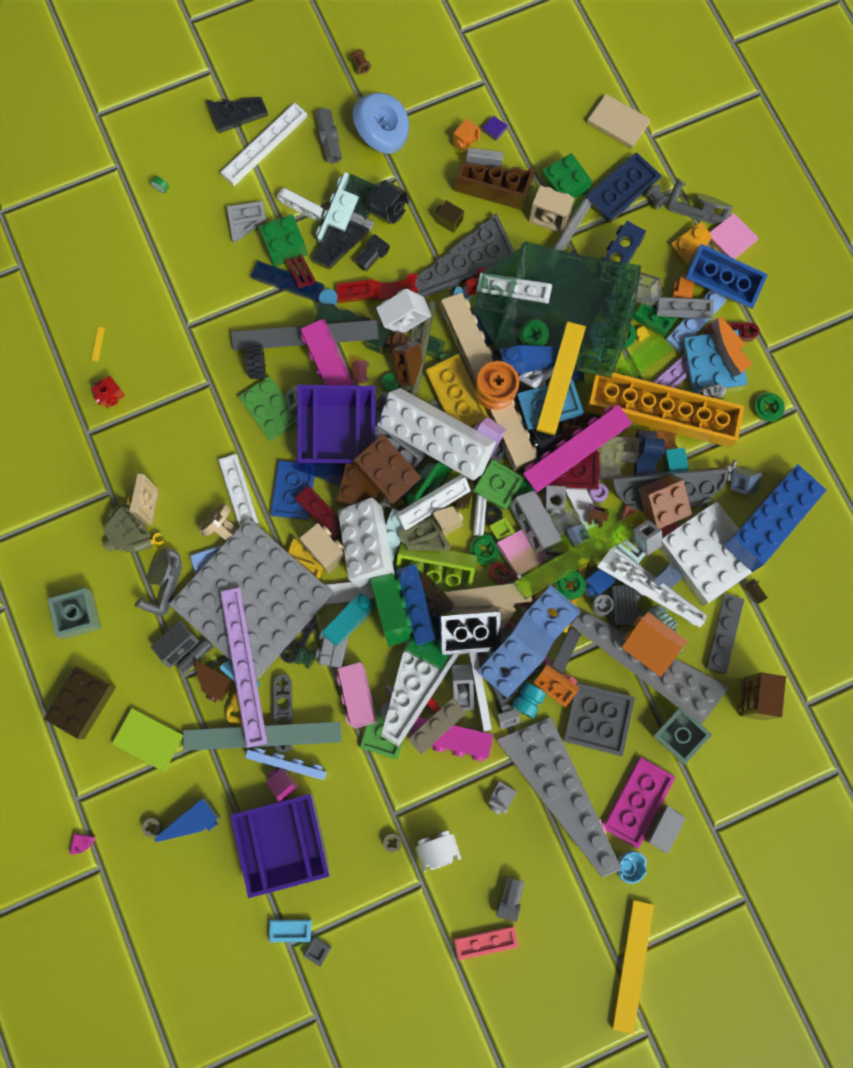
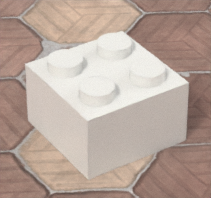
[376,289,432,333]

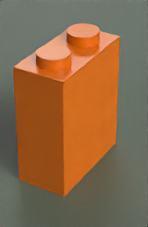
[621,612,688,677]

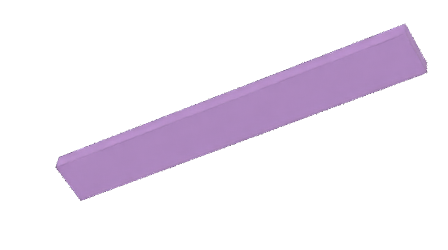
[220,587,268,748]

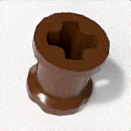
[350,49,371,74]

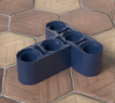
[634,430,665,475]

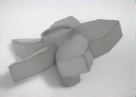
[725,460,741,481]

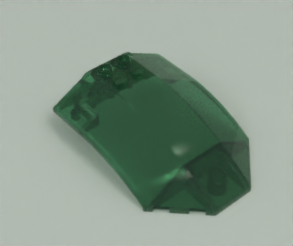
[473,241,641,378]

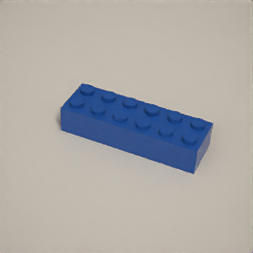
[723,464,826,572]

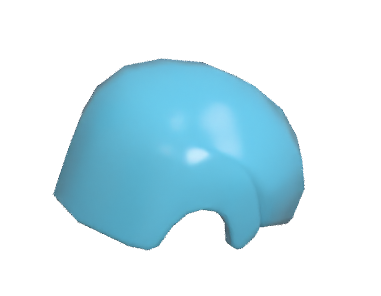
[617,851,647,884]

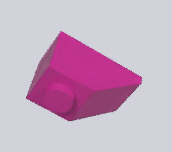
[266,768,299,801]

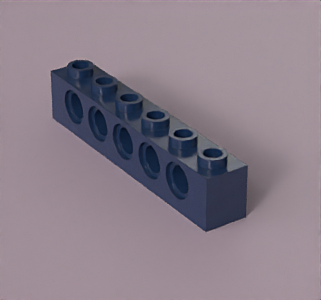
[568,220,646,331]

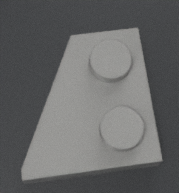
[227,201,266,243]

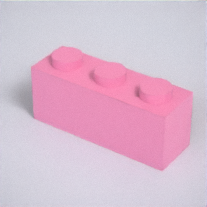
[337,662,378,729]

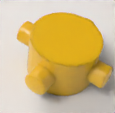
[636,326,650,341]

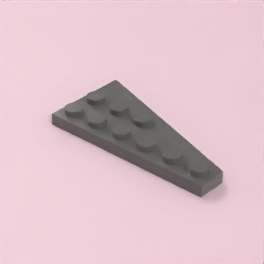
[415,213,518,298]

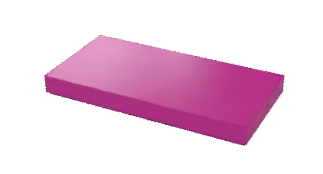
[604,757,676,849]

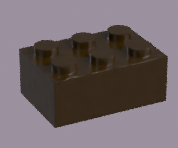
[43,666,116,739]

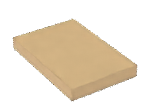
[587,94,651,149]
[129,473,159,526]

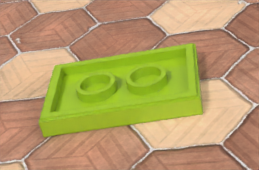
[112,708,183,772]

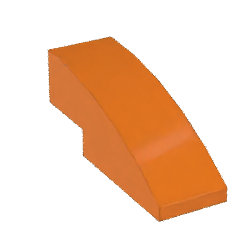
[712,316,753,377]

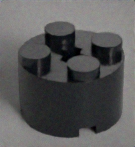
[369,180,410,224]

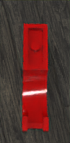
[337,273,418,304]

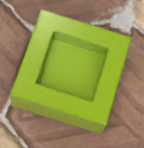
[489,517,515,542]

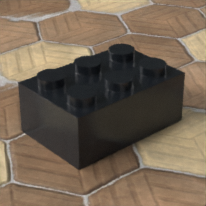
[436,605,501,655]

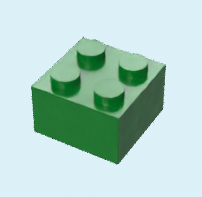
[540,153,592,200]
[259,214,308,267]

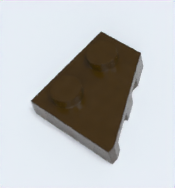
[421,573,454,618]

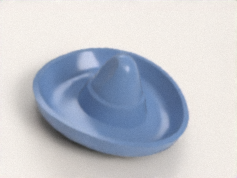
[353,92,409,154]

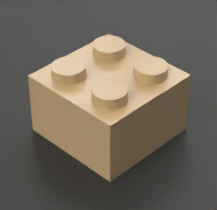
[529,186,575,234]
[300,523,346,574]

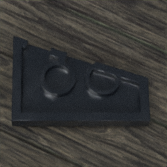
[206,97,269,133]
[313,220,369,270]

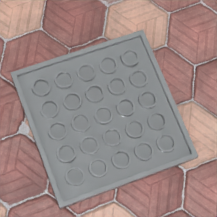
[169,518,334,680]

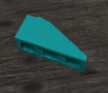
[321,593,376,647]

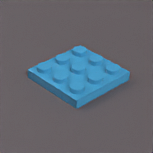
[682,330,748,393]

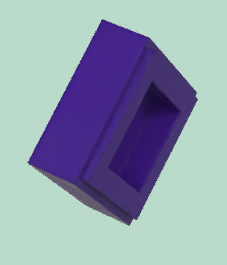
[483,116,507,141]

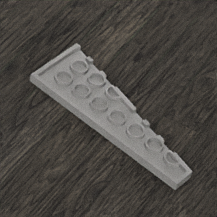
[572,611,729,724]
[497,717,621,878]

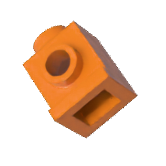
[453,119,481,151]
[671,274,694,299]

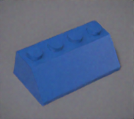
[685,244,768,309]

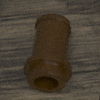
[744,578,768,604]

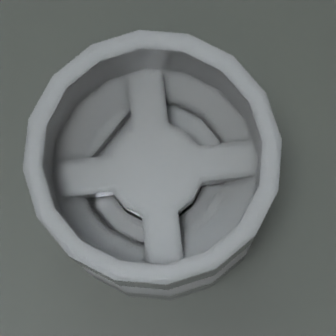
[591,595,614,617]

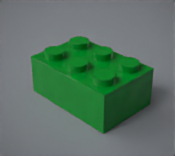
[370,573,413,647]

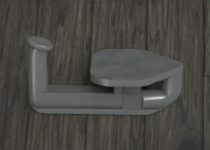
[667,178,733,224]
[134,547,182,616]

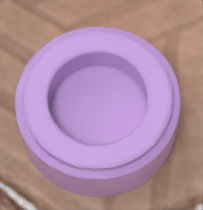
[589,483,608,503]

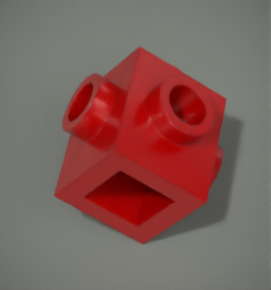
[91,376,125,409]

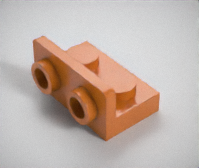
[533,665,580,707]

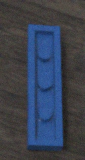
[396,564,437,646]

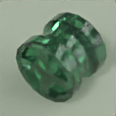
[294,645,317,669]

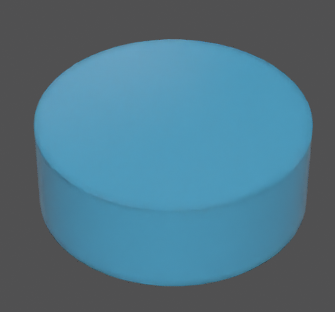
[319,289,338,309]

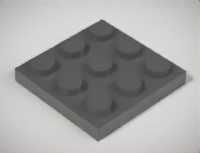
[563,683,635,756]

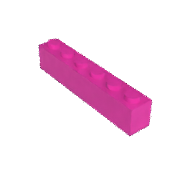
[523,405,632,493]

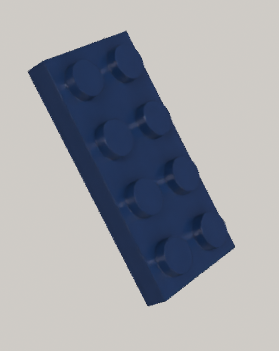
[585,152,662,223]

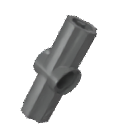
[316,108,342,164]

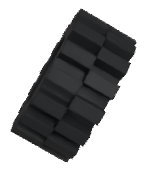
[246,344,266,379]

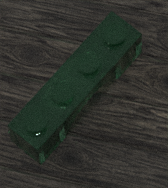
[314,303,391,355]

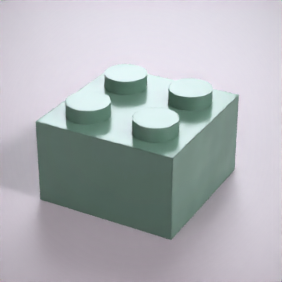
[48,588,102,639]
[653,708,712,765]

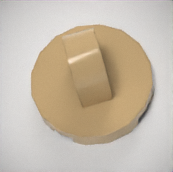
[199,503,237,541]

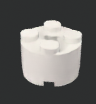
[415,831,462,872]

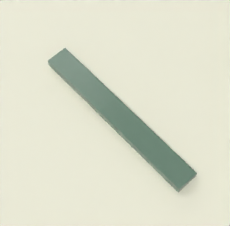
[183,722,342,751]

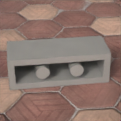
[509,491,562,555]

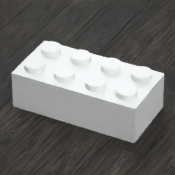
[338,498,394,587]

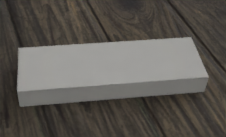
[656,297,714,319]

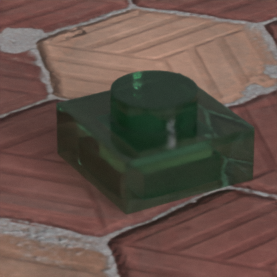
[426,336,446,360]

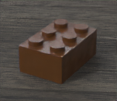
[351,434,421,504]
[738,672,786,720]

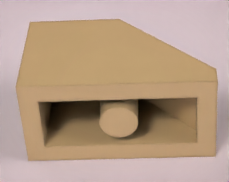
[433,506,464,536]

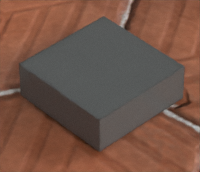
[303,936,332,967]

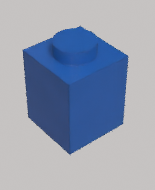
[584,569,616,600]

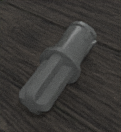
[177,638,213,673]

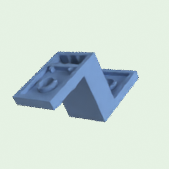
[477,585,581,698]

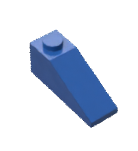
[501,345,559,374]
[154,798,221,842]

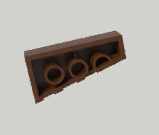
[455,163,535,210]

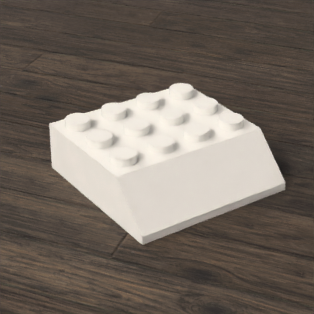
[660,502,752,606]

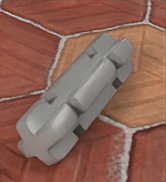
[350,212,374,231]

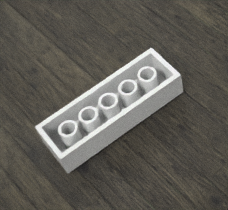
[377,388,496,480]

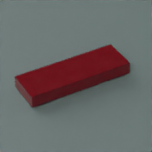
[295,486,341,541]

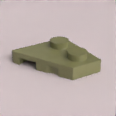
[398,517,451,551]

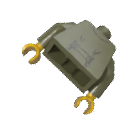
[103,495,165,553]

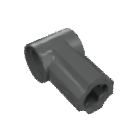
[496,876,524,922]

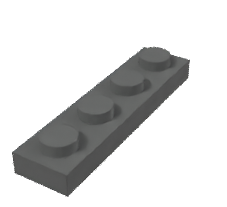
[706,594,744,674]

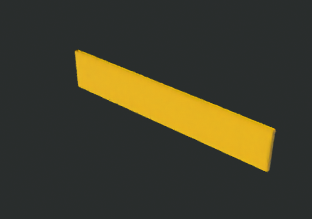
[91,327,105,362]

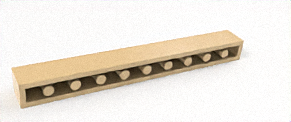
[440,293,538,471]

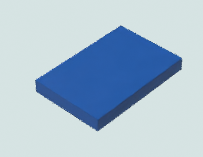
[270,460,316,520]

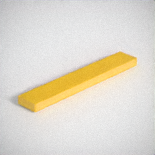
[536,322,586,435]
[612,900,654,1034]

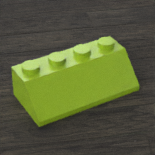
[395,542,477,592]

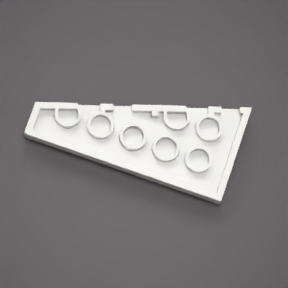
[597,545,707,627]
[381,626,459,747]

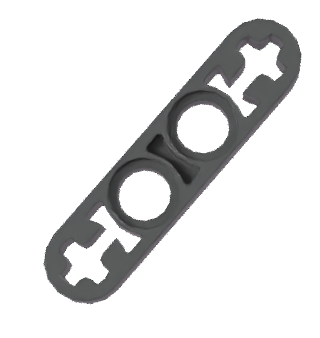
[274,674,293,753]

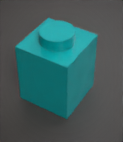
[662,447,689,472]

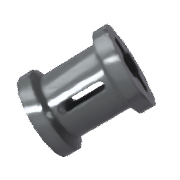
[645,184,669,209]

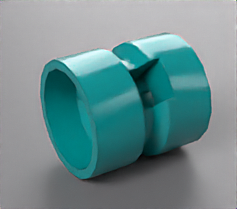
[511,682,547,719]

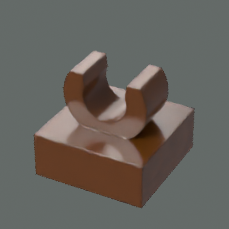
[588,504,609,528]

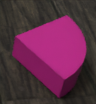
[69,833,96,854]

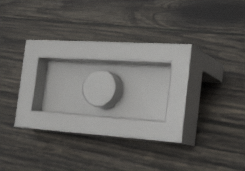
[466,148,503,168]
[646,805,686,853]

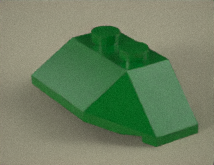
[406,461,453,506]

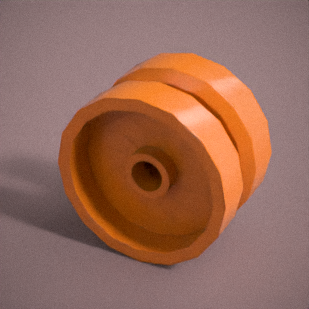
[474,361,520,410]

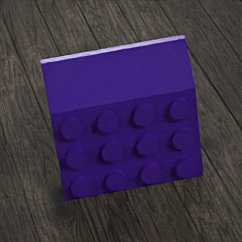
[298,385,375,464]
[230,794,330,899]

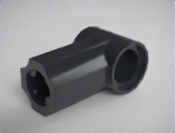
[355,234,390,272]

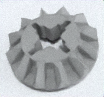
[696,384,726,399]

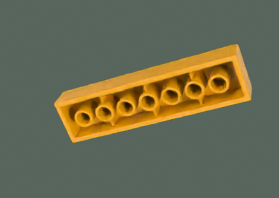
[585,369,744,448]

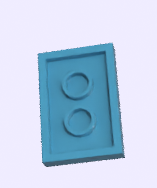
[517,379,583,430]

